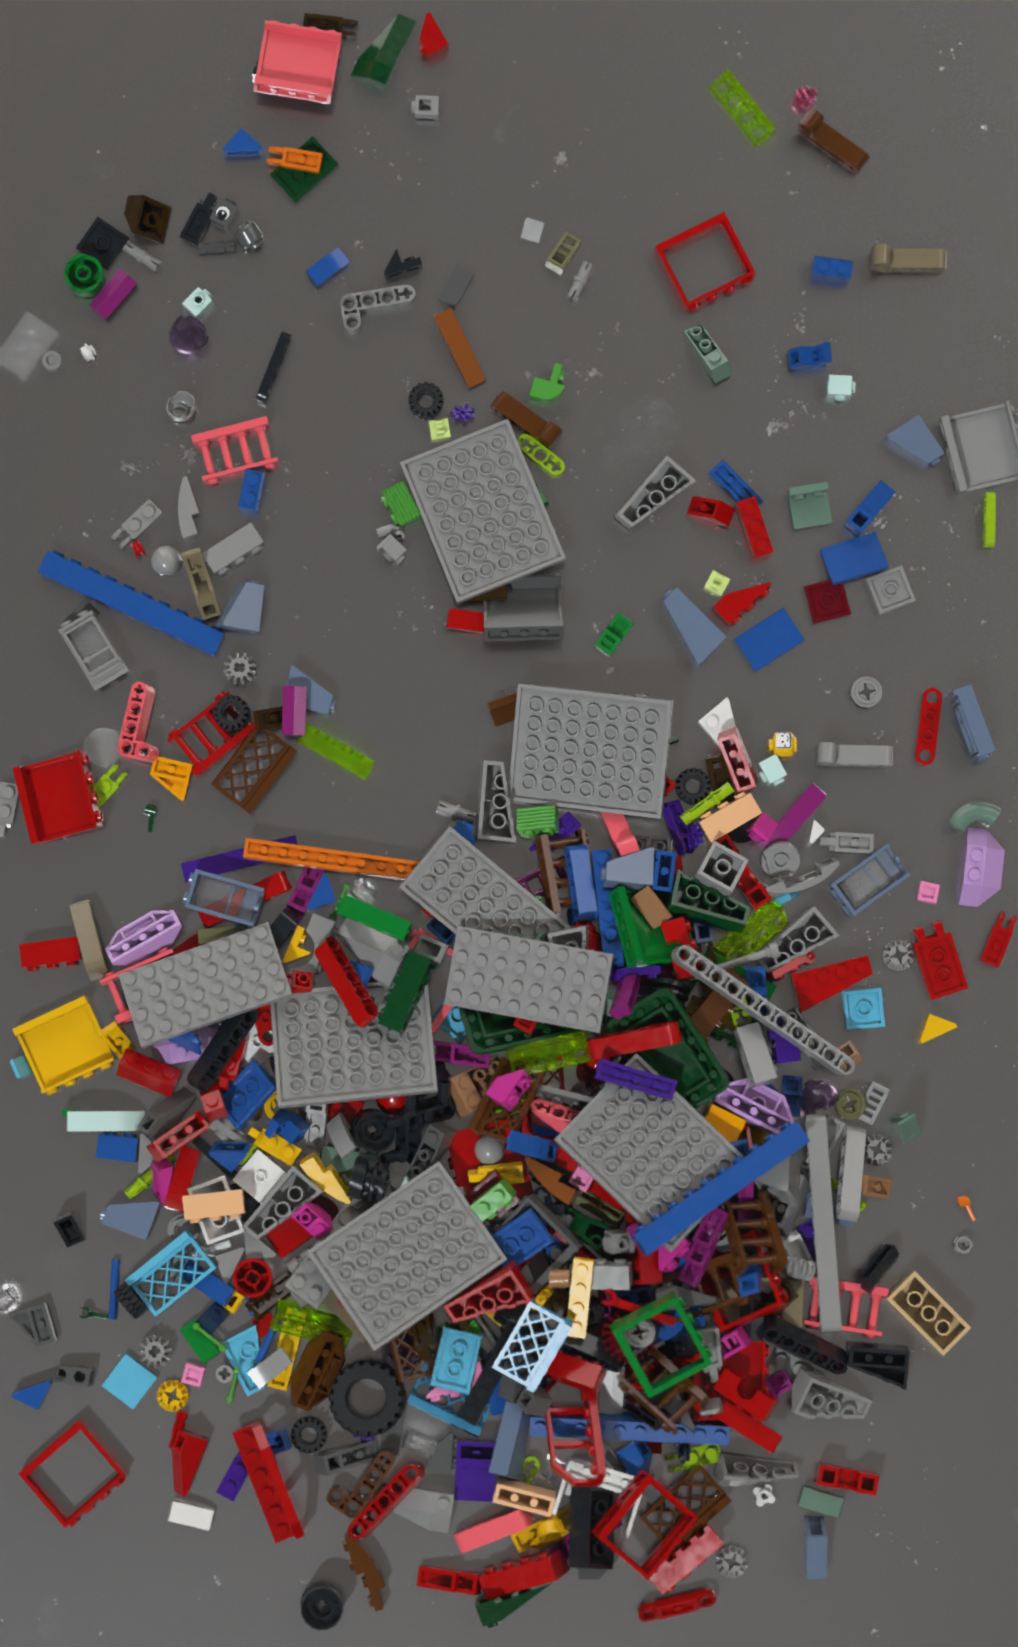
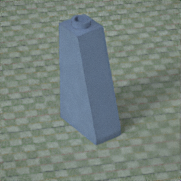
[662,588,727,666]
[489,1400,530,1482]

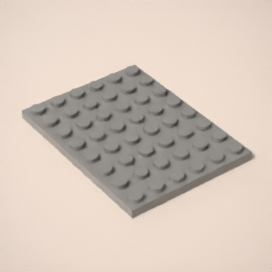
[400,419,566,604]
[508,683,673,819]
[270,982,438,1109]
[554,1053,744,1252]
[307,1161,507,1352]

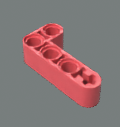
[117,682,159,763]
[600,812,640,857]
[531,1099,581,1132]
[454,1508,536,1553]

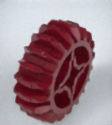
[601,1309,656,1364]

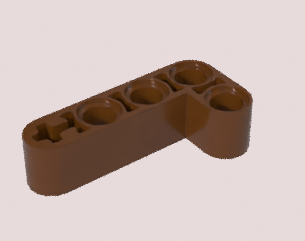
[797,108,870,174]
[490,390,563,450]
[327,1447,396,1518]

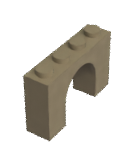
[724,1276,804,1328]

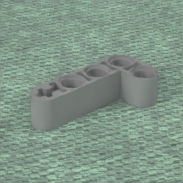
[340,285,416,334]
[816,742,893,767]

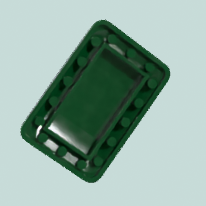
[607,988,729,1109]
[458,1007,583,1055]

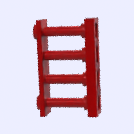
[167,691,255,778]

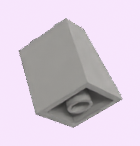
[691,841,748,896]
[754,1151,801,1207]

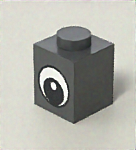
[209,198,238,231]

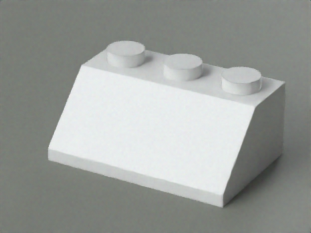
[187,1175,245,1245]

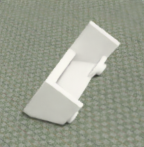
[552,1458,642,1538]

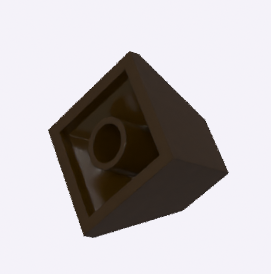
[124,195,172,244]

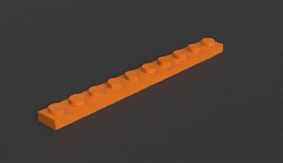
[243,838,420,881]

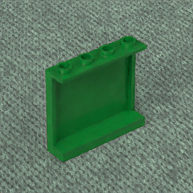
[609,886,693,968]

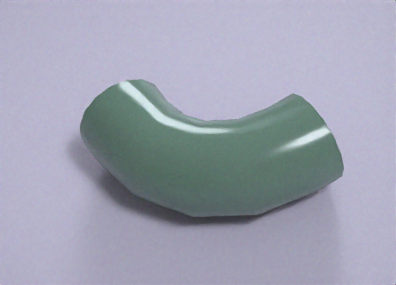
[948,802,1001,833]

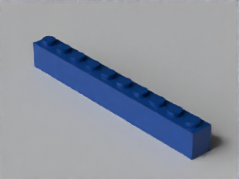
[37,550,226,657]
[632,1121,810,1257]
[529,1411,730,1445]

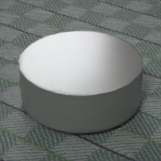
[42,351,62,371]

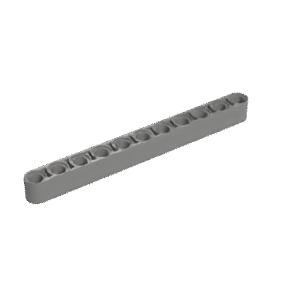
[671,945,855,1076]
[805,1114,842,1332]

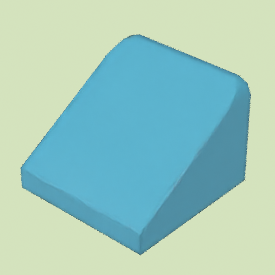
[10,1056,33,1079]

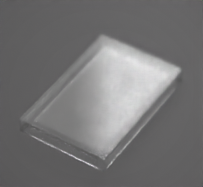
[0,311,59,381]

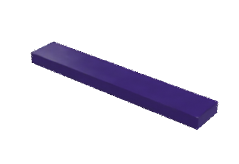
[181,835,298,883]

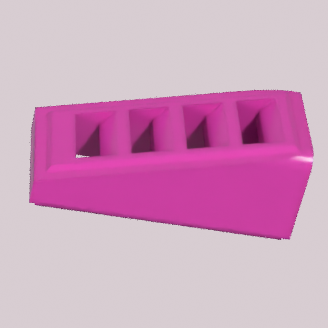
[151,1158,173,1204]
[720,1326,752,1361]

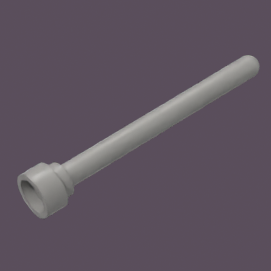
[689,941,780,981]

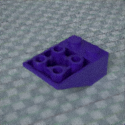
[764,1012,801,1064]
[454,1439,496,1502]

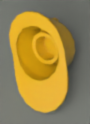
[530,1514,569,1549]

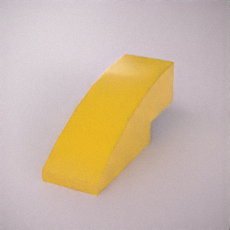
[300,1151,352,1204]

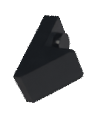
[384,249,423,280]

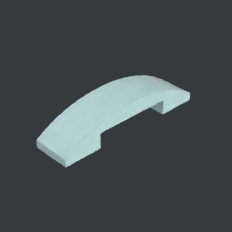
[67,1111,145,1131]

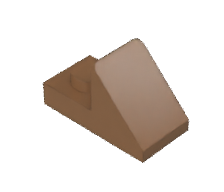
[861,1175,892,1199]

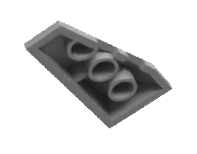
[336,918,411,988]
[792,1369,873,1419]
[714,1453,799,1487]
[373,1482,454,1533]

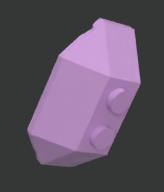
[958,827,1005,907]
[105,910,182,966]
[152,1024,219,1065]
[714,1078,794,1135]

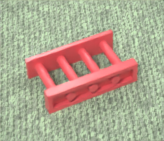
[191,416,279,485]
[99,948,175,1026]
[802,1277,889,1339]

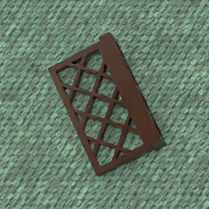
[211,727,297,814]
[468,1057,546,1143]
[390,1312,440,1383]
[639,1463,732,1554]

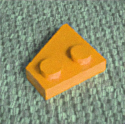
[150,756,193,802]

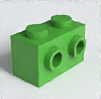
[470,1177,517,1222]

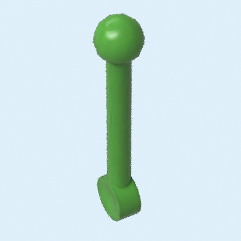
[329,883,350,921]
[193,1322,227,1352]
[226,1366,240,1403]

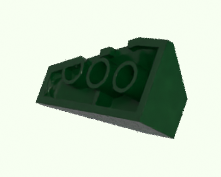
[351,14,416,91]
[475,1582,553,1628]

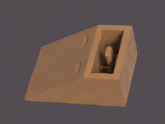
[449,1055,500,1119]

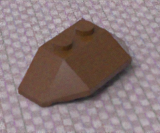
[290,1331,345,1411]

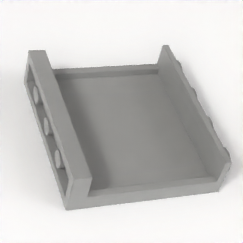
[939,400,1018,495]

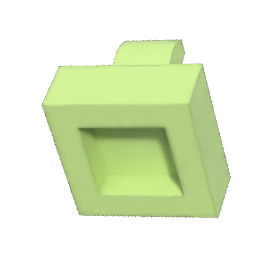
[429,418,451,441]
[704,570,730,597]

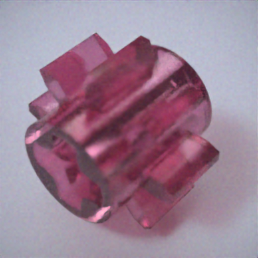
[794,85,818,109]

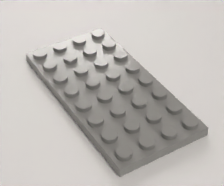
[399,826,570,942]
[118,922,293,1049]
[444,926,614,1033]

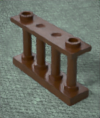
[535,829,597,914]
[717,1191,789,1275]
[663,1252,755,1325]
[616,1347,709,1435]

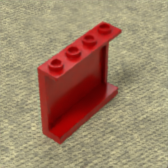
[12,750,104,845]
[447,1117,534,1205]
[692,1340,769,1422]

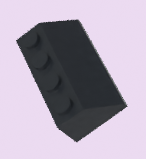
[568,1486,615,1569]

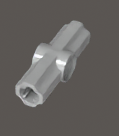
[201,1110,254,1144]

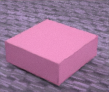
[916,881,940,904]
[569,1165,593,1193]
[181,1363,206,1387]

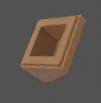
[837,1040,862,1070]

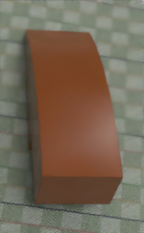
[525,1157,579,1205]

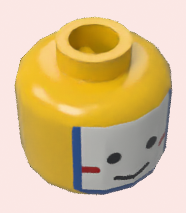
[769,732,797,757]

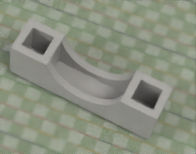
[289,913,338,989]

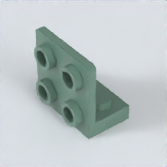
[787,482,832,530]

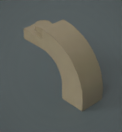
[181,547,221,620]

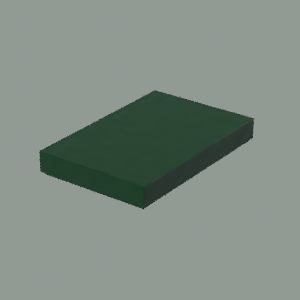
[270,136,339,204]

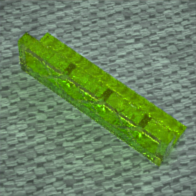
[709,69,776,147]
[297,723,375,781]
[713,900,789,970]
[507,1031,591,1074]
[269,1299,352,1349]

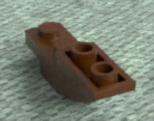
[342,1534,385,1611]

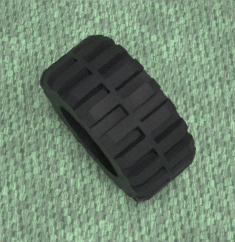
[328,1360,406,1437]

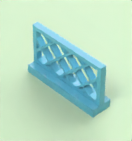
[125,1229,217,1317]

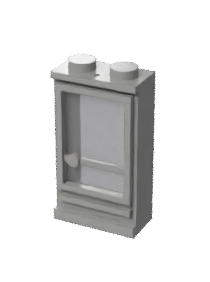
[58,609,129,691]

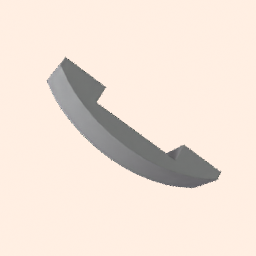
[761,856,840,893]
[299,1104,328,1169]

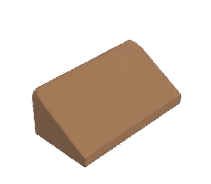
[631,886,672,929]

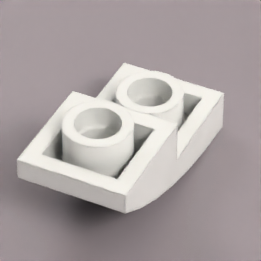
[167,1501,214,1531]

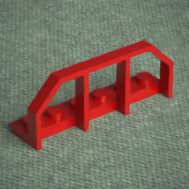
[544,1362,606,1487]
[232,1421,305,1544]

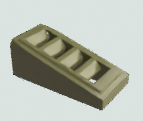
[545,231,582,275]

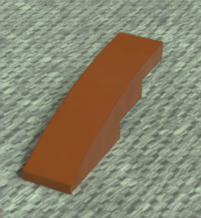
[433,307,486,388]

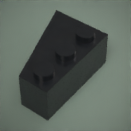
[847,1342,910,1390]

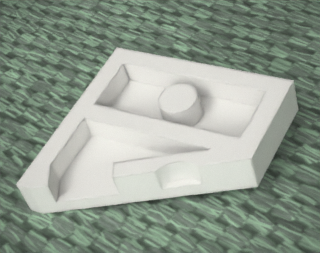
[698,698,736,749]

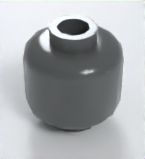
[234,220,263,250]

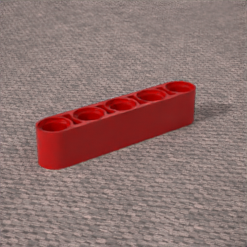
[197,870,292,929]
[314,937,379,1028]
[586,1021,682,1060]
[348,1464,425,1540]

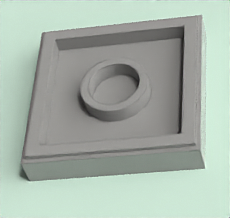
[865,565,916,615]

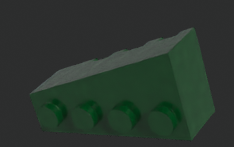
[666,869,750,934]
[378,950,438,1034]
[569,1212,627,1262]

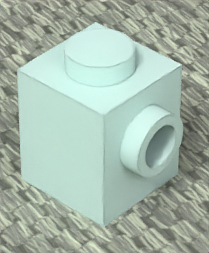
[182,287,214,321]
[826,374,856,401]
[758,754,787,786]

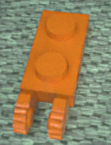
[266,146,323,174]

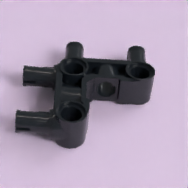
[380,1079,456,1164]

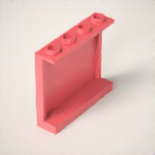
[254,20,342,104]

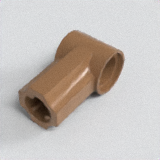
[549,1269,571,1289]

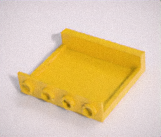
[12,996,116,1096]

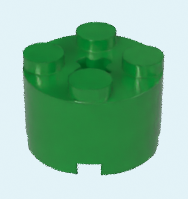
[64,254,105,297]

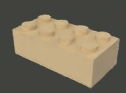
[885,1270,971,1356]

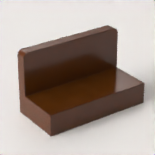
[488,693,517,727]

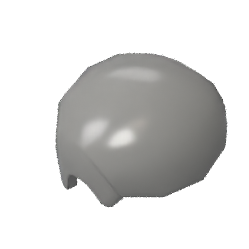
[166,390,196,422]
[150,546,183,575]
[474,1136,506,1165]

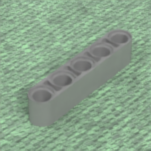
[835,1125,866,1222]

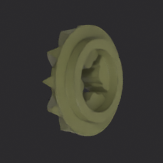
[836,1088,867,1120]

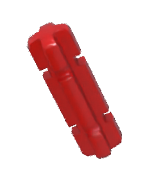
[169,1411,188,1449]

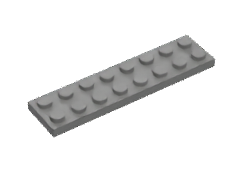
[284,1160,405,1310]

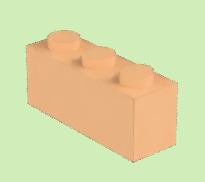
[697,791,762,843]
[182,1189,246,1223]
[493,1476,556,1517]

